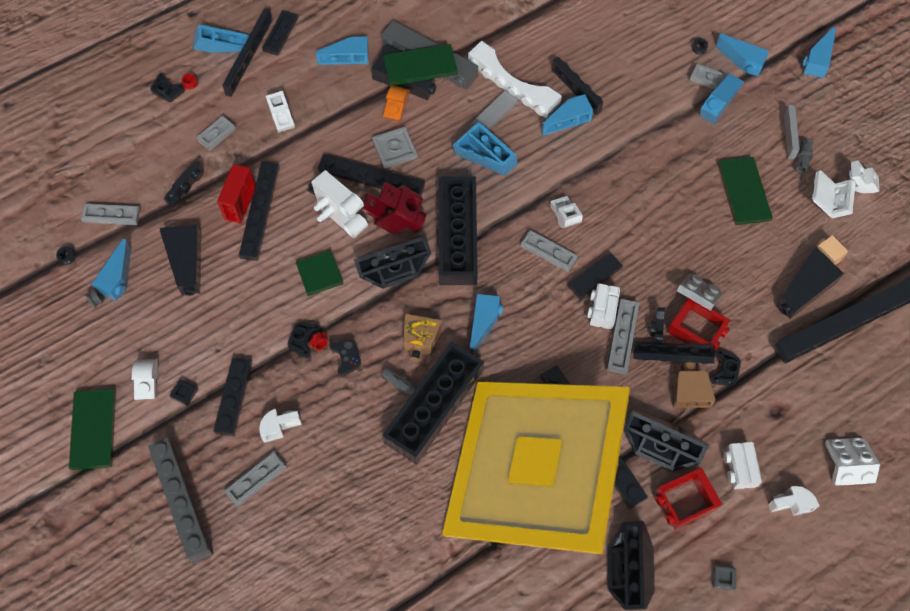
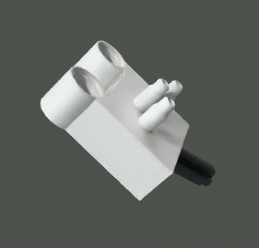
[307,170,368,238]

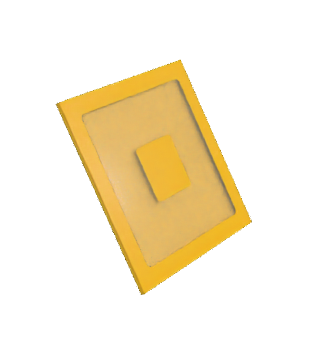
[442,382,630,554]

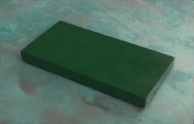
[383,44,458,86]
[718,157,773,226]
[69,389,116,471]

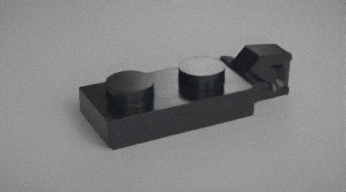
[164,161,204,207]

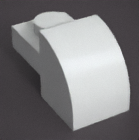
[266,91,295,133]
[849,161,880,193]
[550,196,582,228]
[132,359,158,400]
[260,409,302,443]
[768,486,819,516]

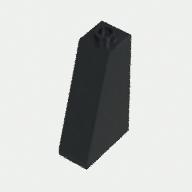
[371,44,437,100]
[160,225,201,296]
[777,247,844,319]

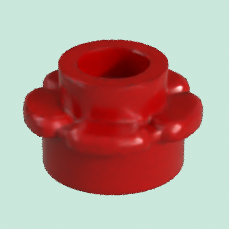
[181,74,198,90]
[310,333,328,350]

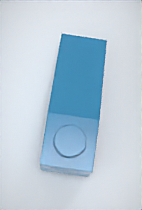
[193,24,249,52]
[802,27,836,78]
[716,33,769,76]
[316,36,369,65]
[700,73,744,125]
[542,94,593,136]
[92,239,131,301]
[470,294,503,355]

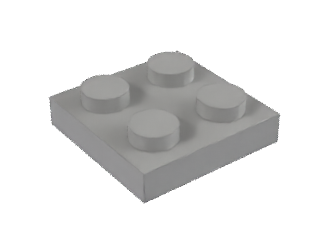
[372,127,418,169]
[677,274,723,311]

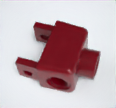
[361,182,426,234]

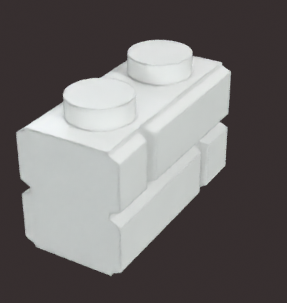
[587,284,620,329]
[723,442,762,489]

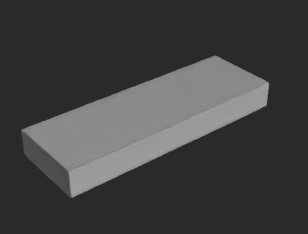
[471,91,518,131]
[783,105,800,160]
[81,203,141,225]
[520,230,578,273]
[224,451,287,508]

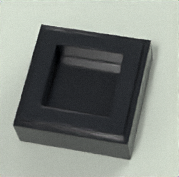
[169,379,198,407]

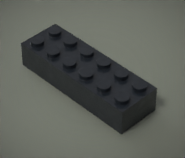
[439,177,478,285]
[382,341,484,465]

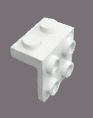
[812,170,856,219]
[825,438,880,485]

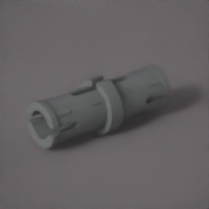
[796,139,813,173]
[382,367,417,397]

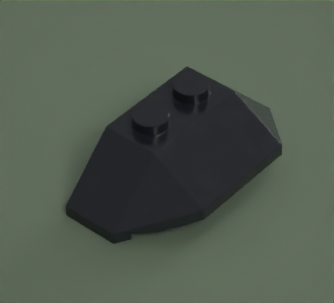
[353,235,431,289]
[624,410,709,471]
[608,521,655,611]

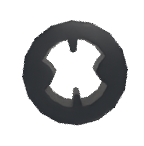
[692,38,708,55]
[56,246,76,265]

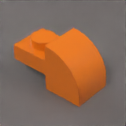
[383,85,411,122]

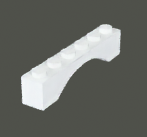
[468,41,562,119]

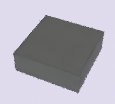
[713,565,736,591]

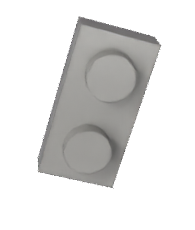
[690,64,727,90]
[196,116,236,151]

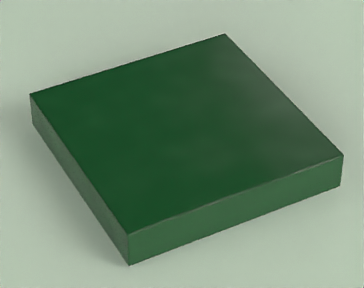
[296,250,343,296]

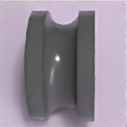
[84,289,103,309]

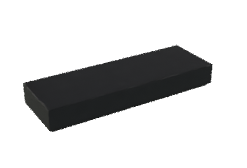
[262,10,298,56]
[567,253,623,299]

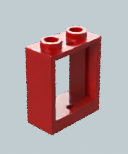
[217,164,255,224]
[667,298,731,352]
[654,467,723,530]

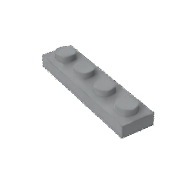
[607,299,640,375]

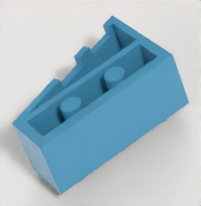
[453,122,518,176]

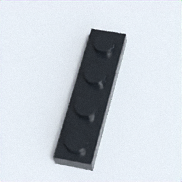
[552,57,603,115]
[633,342,715,364]
[213,357,253,436]

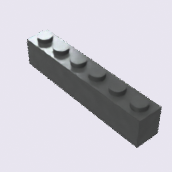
[382,21,478,90]
[148,437,213,564]

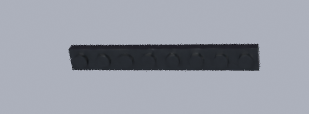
[540,365,648,509]

